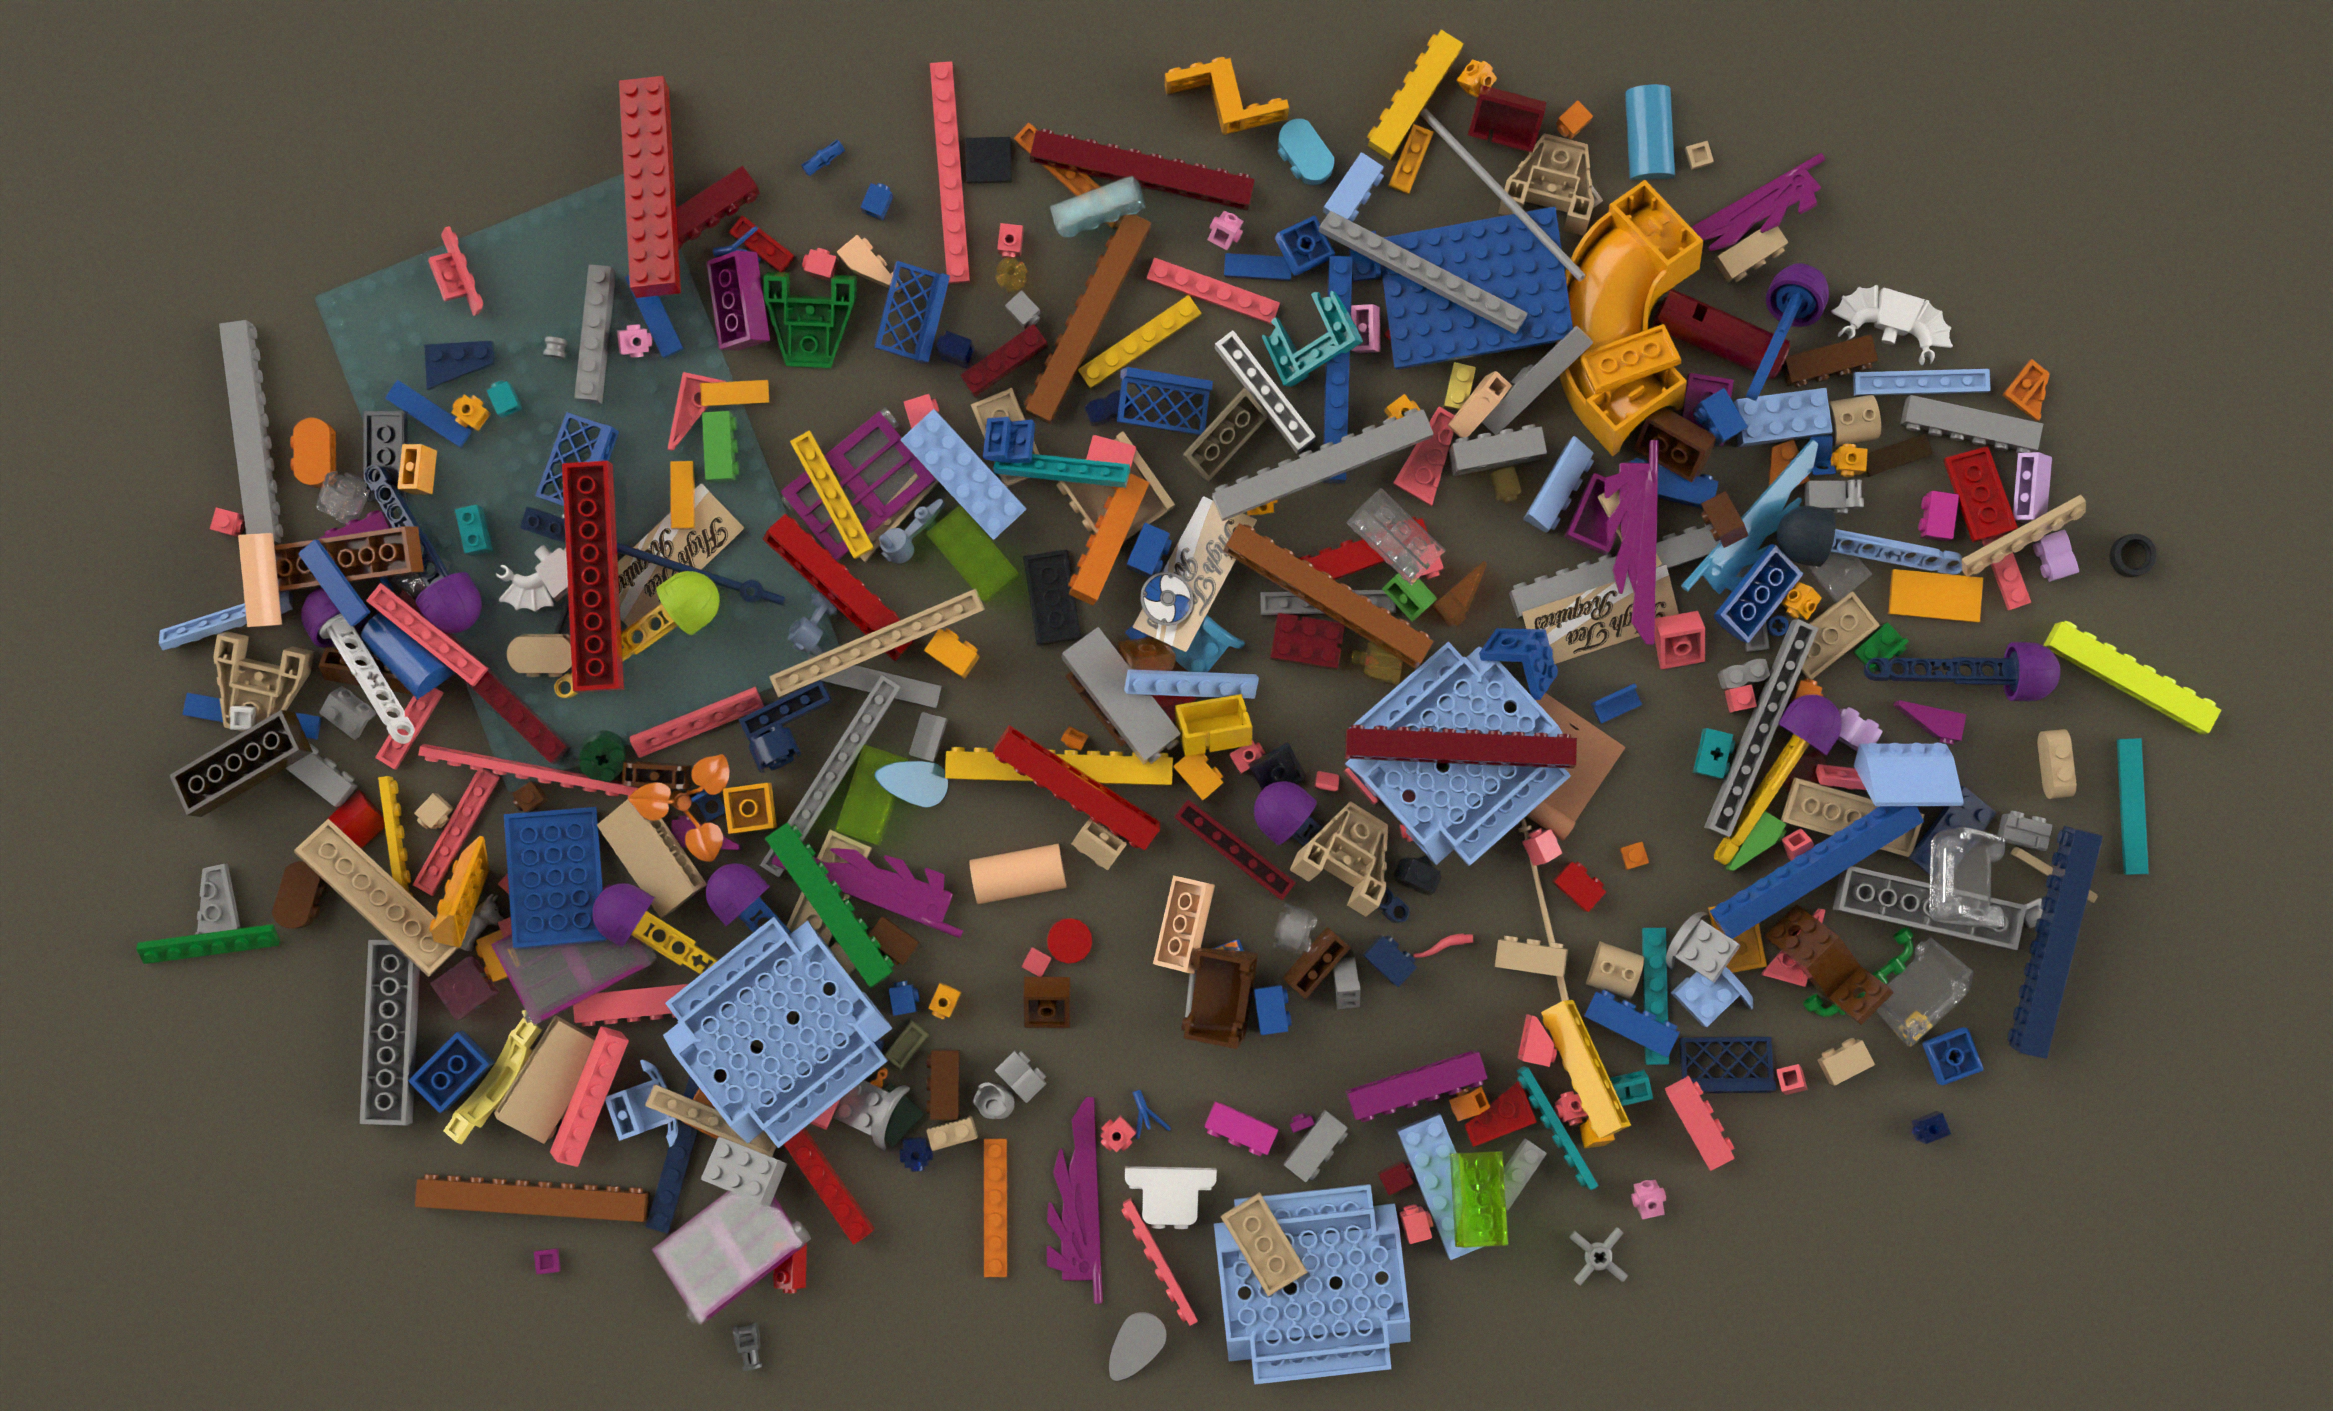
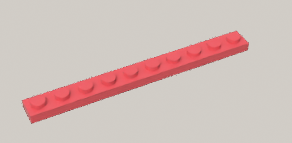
[930,61,970,284]
[419,744,640,797]

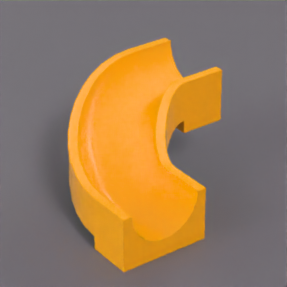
[1555,180,1703,456]

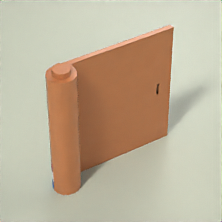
[1527,693,1626,841]

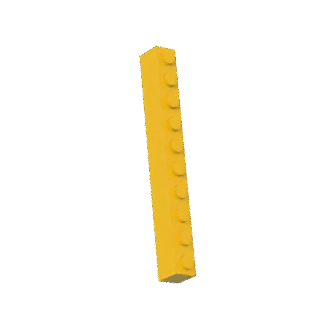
[945,747,1173,785]

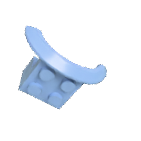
[1671,967,1753,1027]
[605,1060,678,1147]

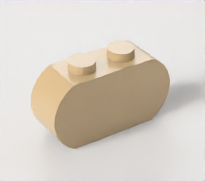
[507,634,572,677]
[2037,729,2077,799]

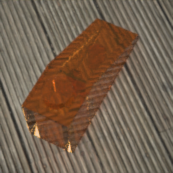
[1432,561,1487,627]

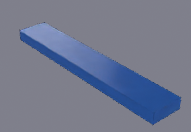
[182,693,322,739]

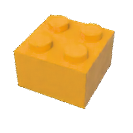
[924,628,980,679]
[723,783,777,834]

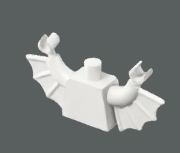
[1831,285,1953,365]
[496,514,568,612]

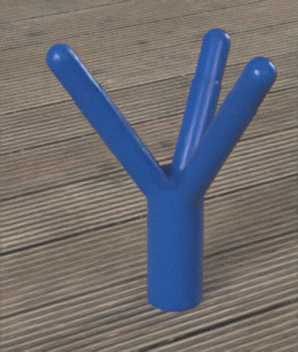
[713,226,761,262]
[1133,1090,1171,1139]

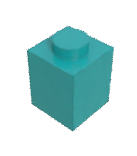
[486,380,523,418]

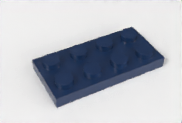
[1908,785,1996,885]

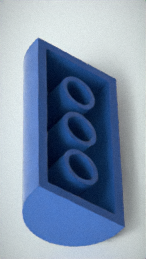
[1714,545,1803,643]
[361,612,455,700]

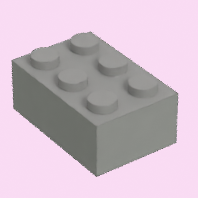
[701,1137,787,1207]

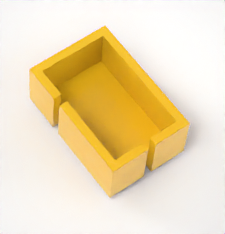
[1175,694,1252,756]

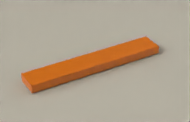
[1014,122,1127,229]

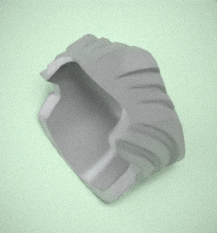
[973,1082,1015,1119]

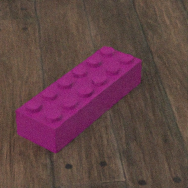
[1345,1050,1488,1122]

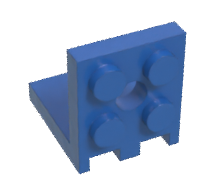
[1479,628,1558,700]

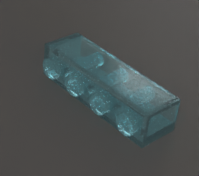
[1050,176,1146,237]

